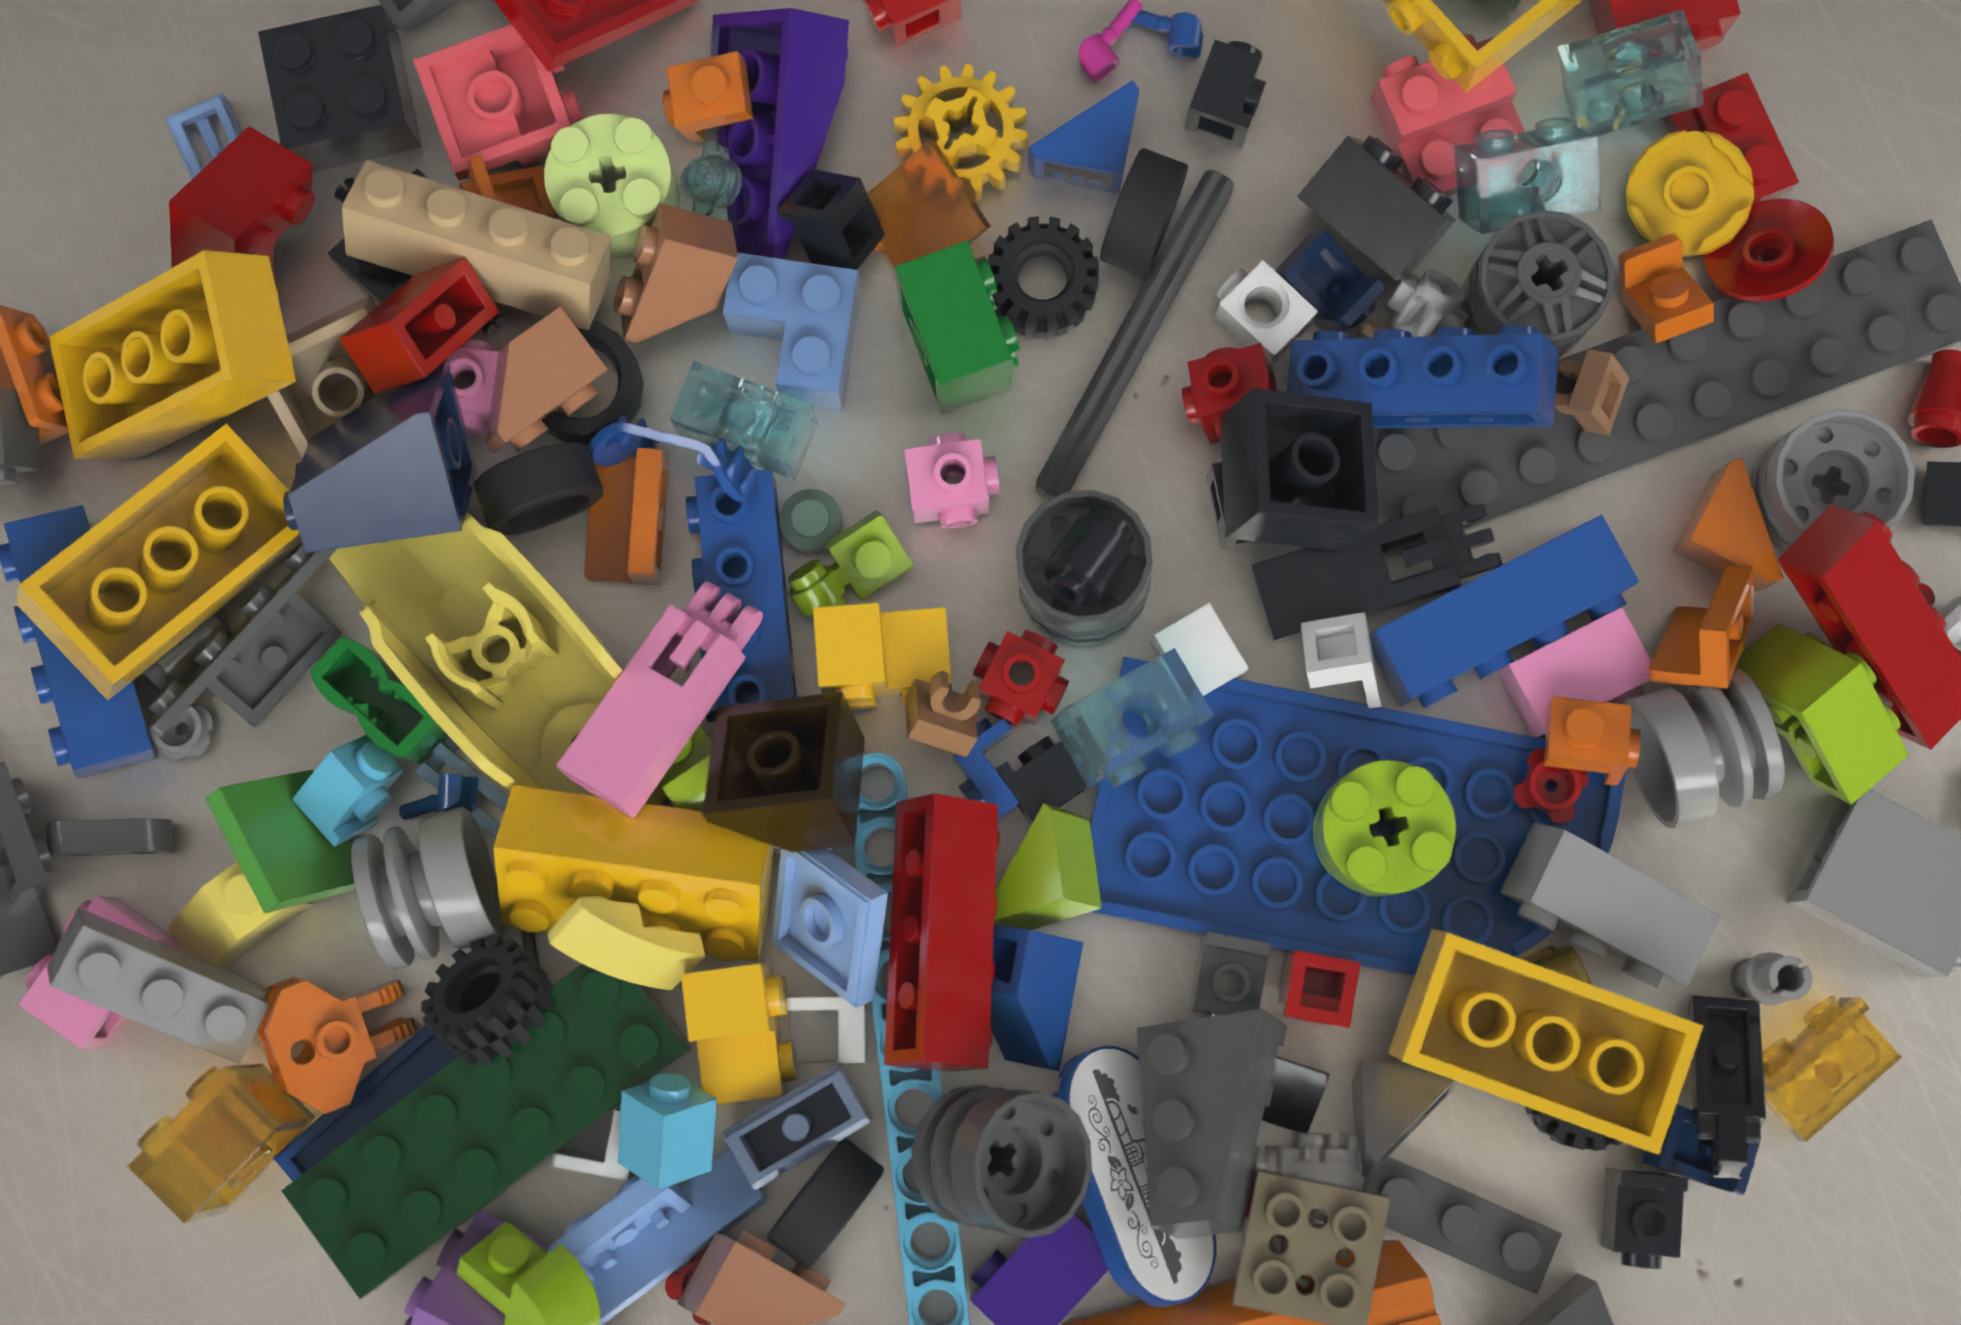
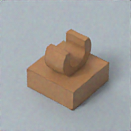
[1555,349,1629,436]
[905,671,980,758]

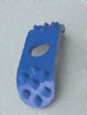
[588,416,758,502]

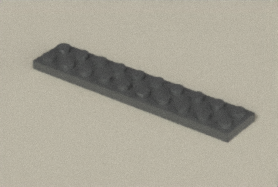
[1373,219,1961,557]

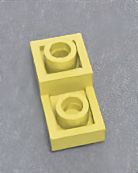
[547,896,705,990]

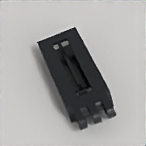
[1251,504,1503,643]

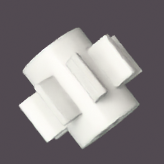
[1386,270,1469,337]

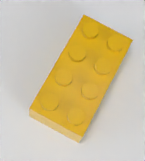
[49,250,296,459]
[16,423,302,701]
[493,784,773,962]
[1388,928,1703,1155]

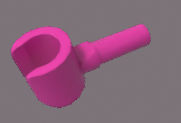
[1079,0,1143,83]

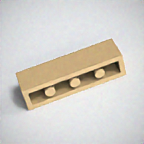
[342,160,611,330]

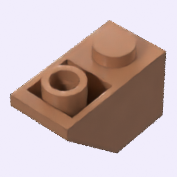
[614,203,738,343]
[486,306,608,453]
[677,1230,845,1325]

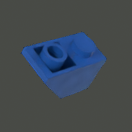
[990,924,1084,1071]

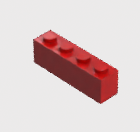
[1777,504,1961,750]
[884,793,1000,1072]

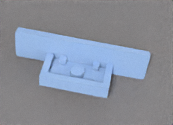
[547,1149,766,1325]

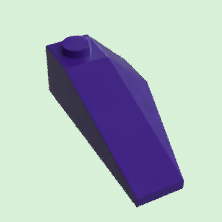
[710,8,849,259]

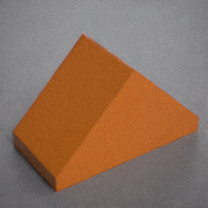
[1673,458,1784,592]

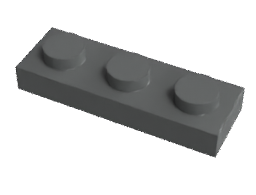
[1361,1157,1562,1295]

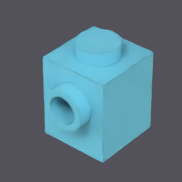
[618,1073,717,1189]

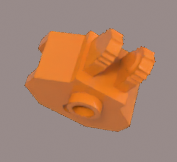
[257,976,418,1114]

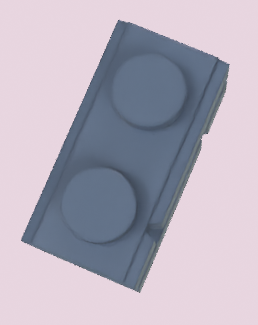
[722,1063,873,1191]

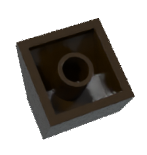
[702,691,865,852]

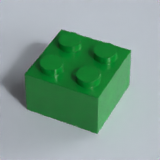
[894,240,1020,415]

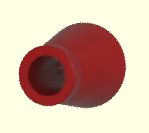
[1907,349,1961,448]

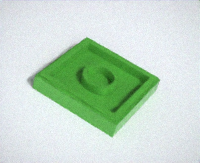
[205,770,355,913]

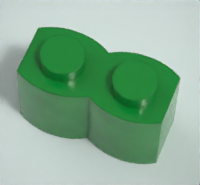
[310,637,448,764]

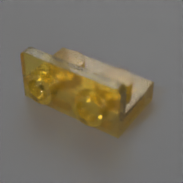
[1762,996,1902,1142]

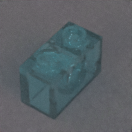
[1558,10,1703,141]
[1454,118,1601,234]
[670,361,818,480]
[1050,648,1214,789]

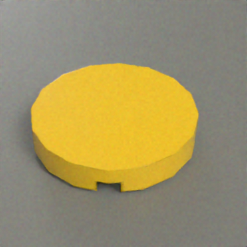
[1626,130,1754,257]

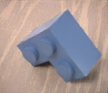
[723,253,862,411]

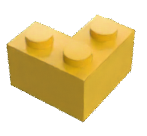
[813,603,952,711]
[681,963,797,1105]

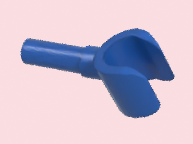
[1124,5,1203,59]
[399,773,479,820]

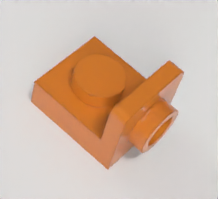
[1619,233,1714,344]

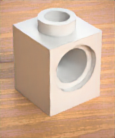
[1214,260,1318,366]

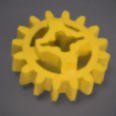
[893,63,1028,202]

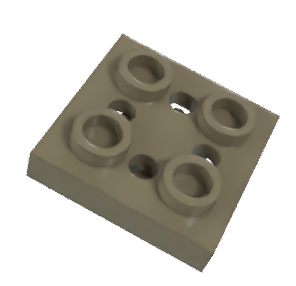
[1231,1168,1391,1325]

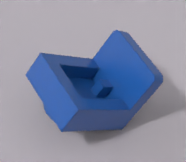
[953,717,1019,822]

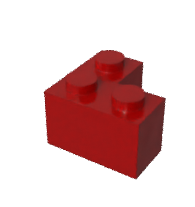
[169,126,315,282]

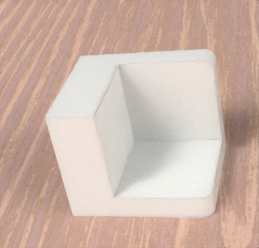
[1150,603,1249,700]
[1301,612,1382,709]
[786,997,868,1063]
[550,1106,636,1181]

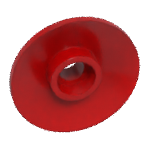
[1704,199,1834,301]

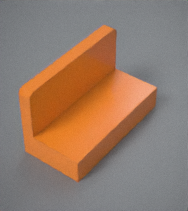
[584,448,670,585]
[1649,565,1754,689]

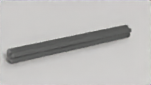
[1036,170,1234,499]

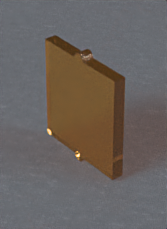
[867,140,991,268]

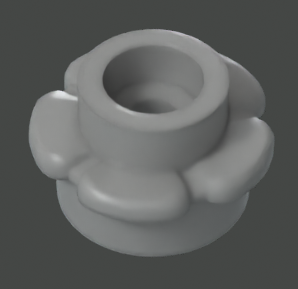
[150,702,214,760]

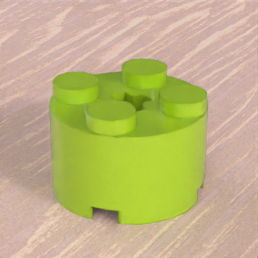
[1313,760,1456,897]

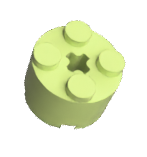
[544,114,680,258]

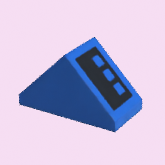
[1027,80,1139,194]

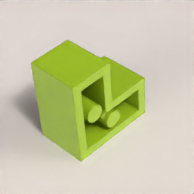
[1736,623,1909,805]

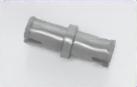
[1730,952,1813,1005]

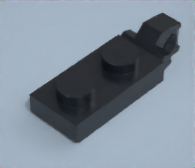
[1688,995,1766,1179]

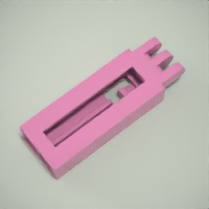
[556,581,763,819]

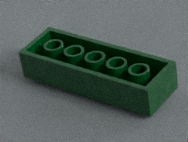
[281,964,692,1299]

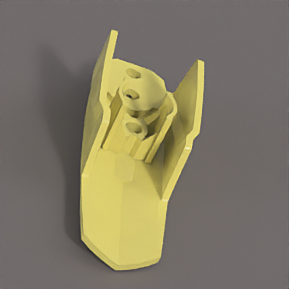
[328,512,669,805]

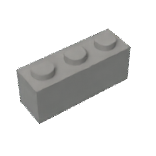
[1500,823,1721,988]
[47,907,270,1064]

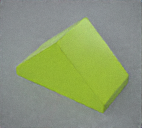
[994,803,1102,930]

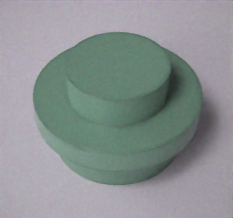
[779,489,843,553]

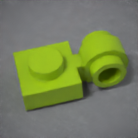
[787,510,914,621]

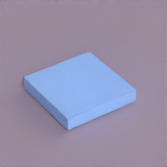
[771,848,888,1008]

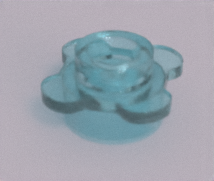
[680,142,742,216]

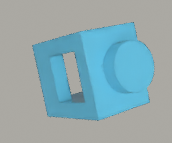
[292,734,404,847]

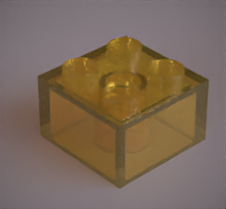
[127,1063,316,1224]

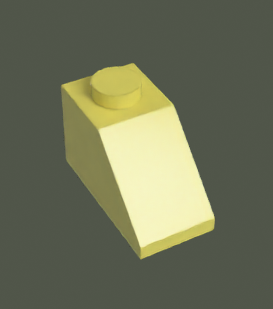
[167,861,313,969]

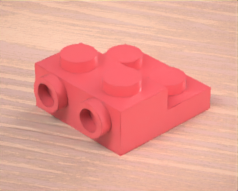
[413,24,583,181]
[1370,34,1536,196]

